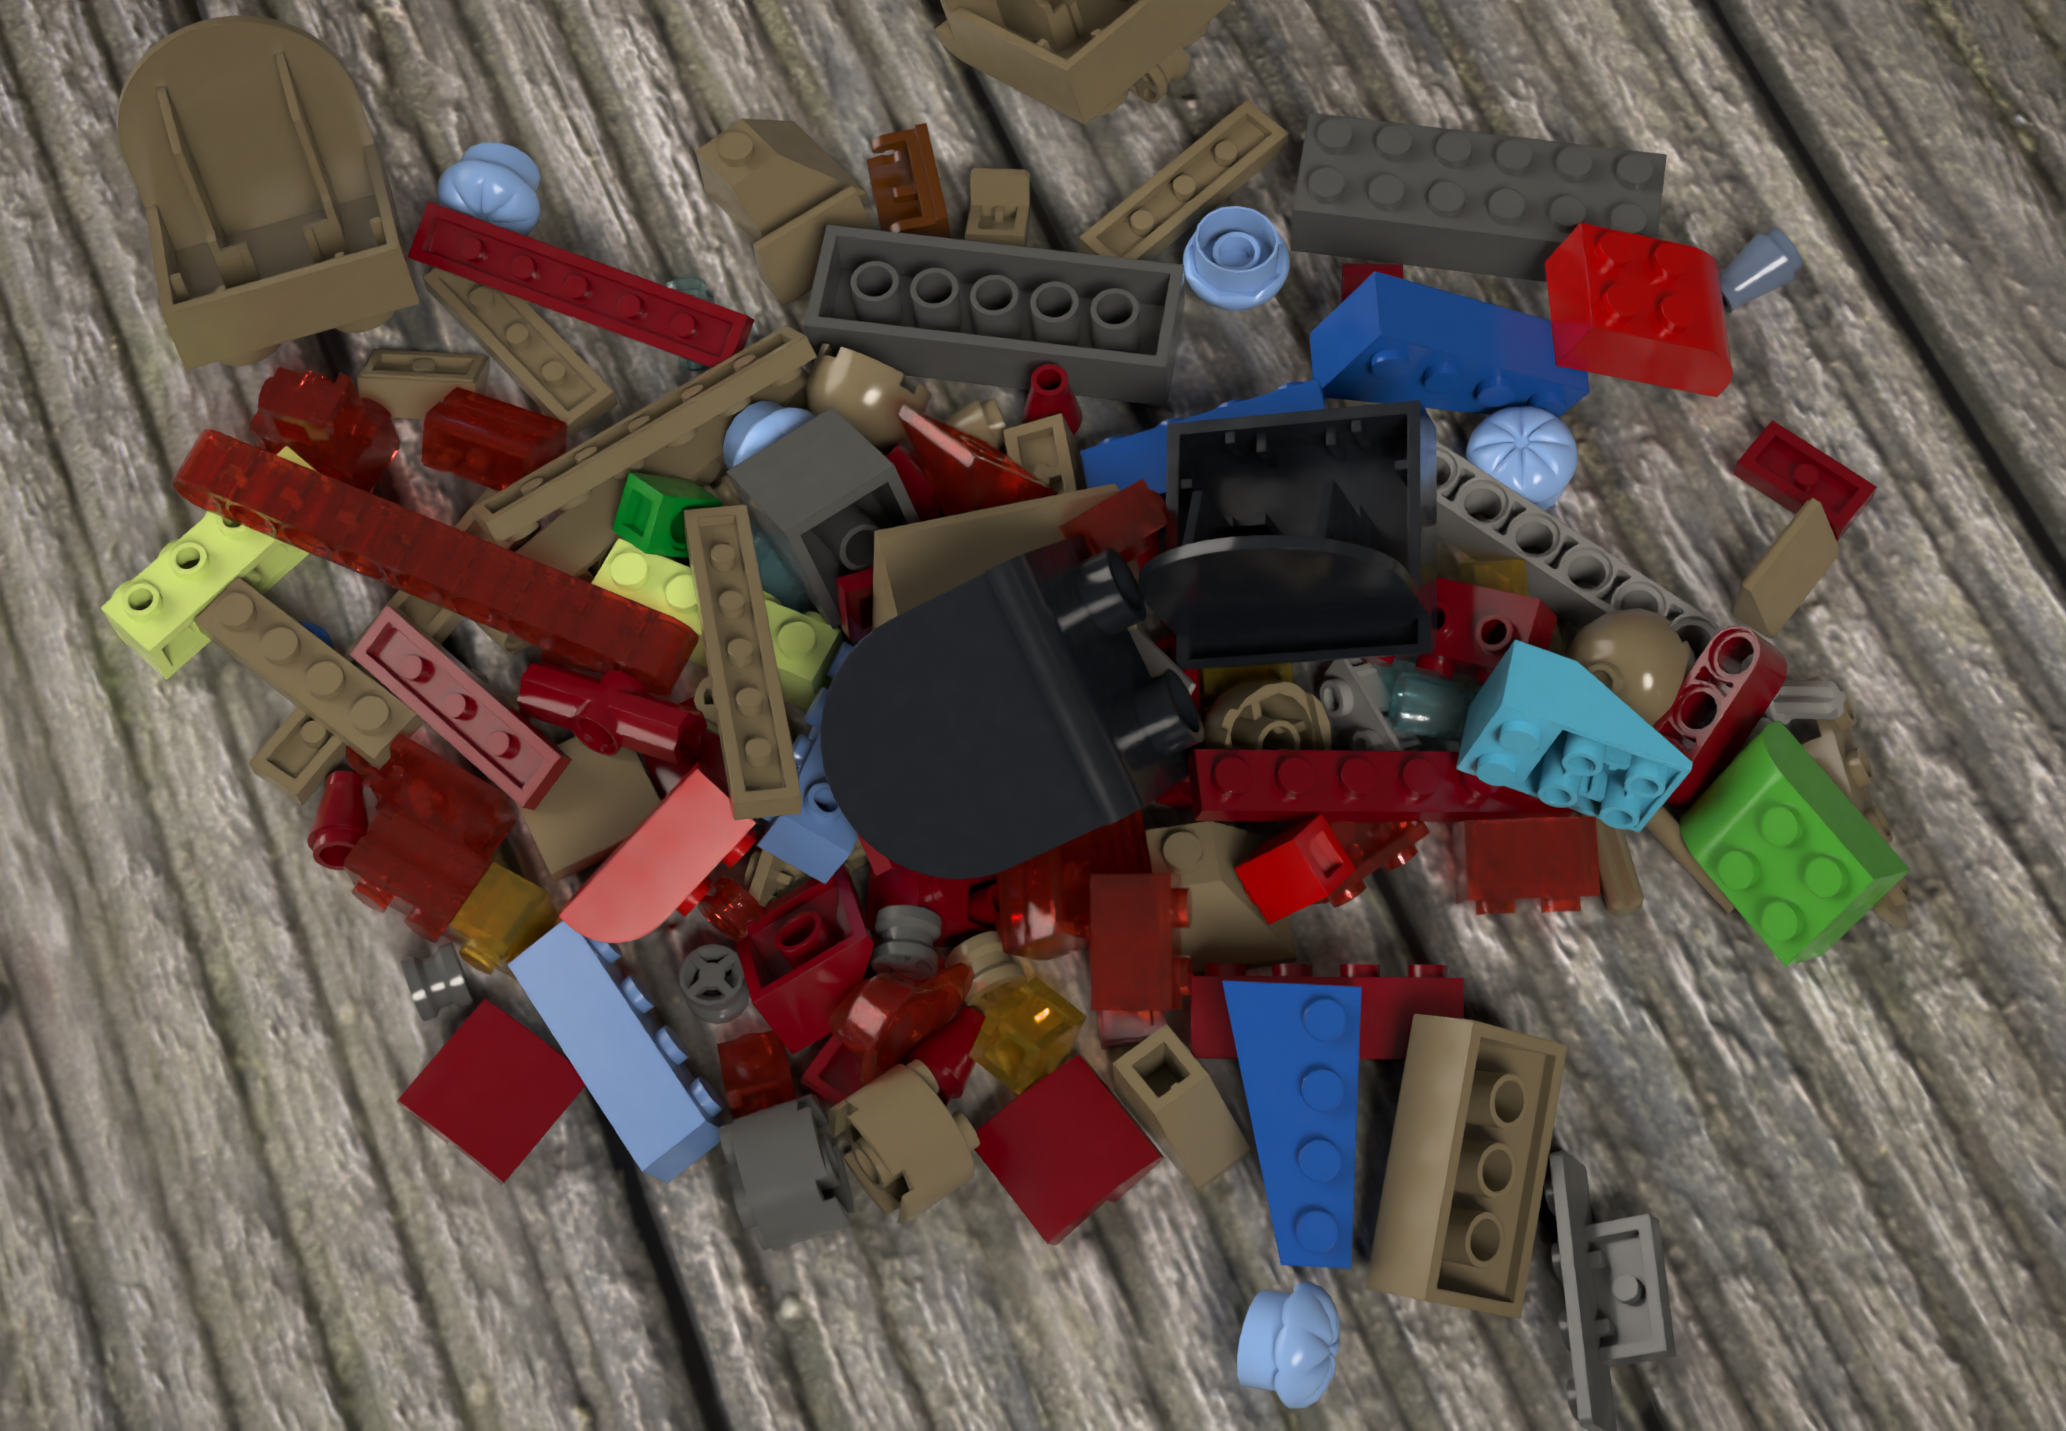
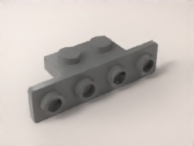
[1544,1151,1676,1431]

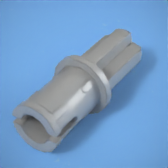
[1761,674,1846,725]

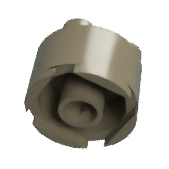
[828,1059,980,1225]

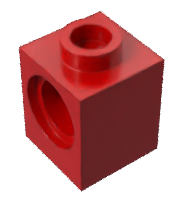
[1234,813,1356,925]

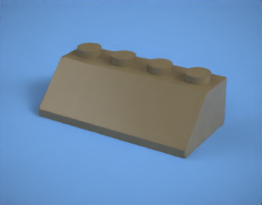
[872,483,1140,631]
[1365,1014,1568,1319]

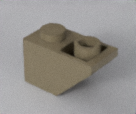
[1113,1024,1251,1193]

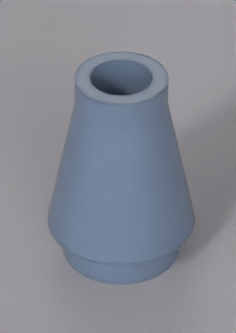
[1720,229,1803,313]

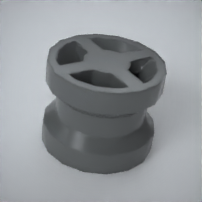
[871,905,942,981]
[401,942,474,1022]
[679,944,750,1025]

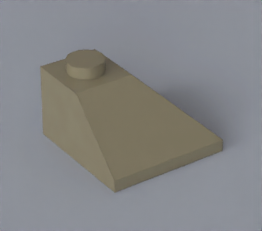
[696,118,868,242]
[1145,821,1297,981]

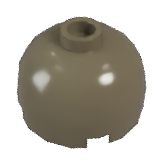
[806,343,932,450]
[1565,608,1695,727]
[1200,678,1332,750]

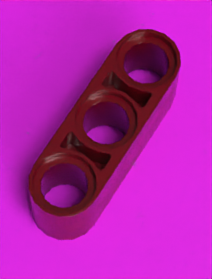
[1653,625,1787,809]

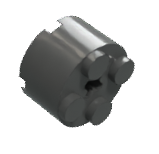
[719,1094,854,1251]

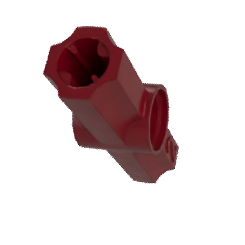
[516,662,707,765]

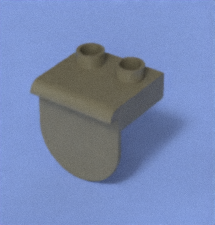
[935,0,1233,125]
[117,15,420,370]

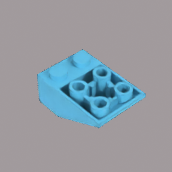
[1456,640,1693,833]

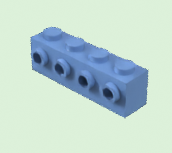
[757,640,861,884]
[508,921,725,1183]

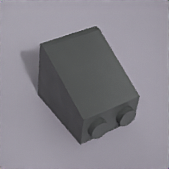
[726,407,921,629]

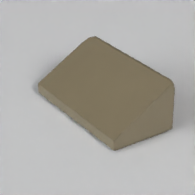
[753,186,874,305]
[357,349,490,422]
[1733,498,1839,638]

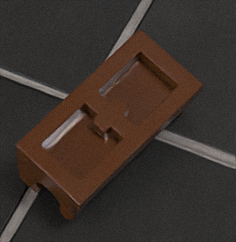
[867,123,950,238]

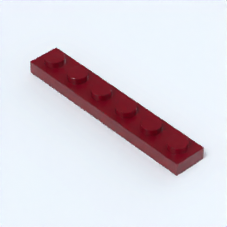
[408,201,755,368]
[1187,749,1574,822]

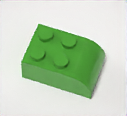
[1679,721,1910,967]

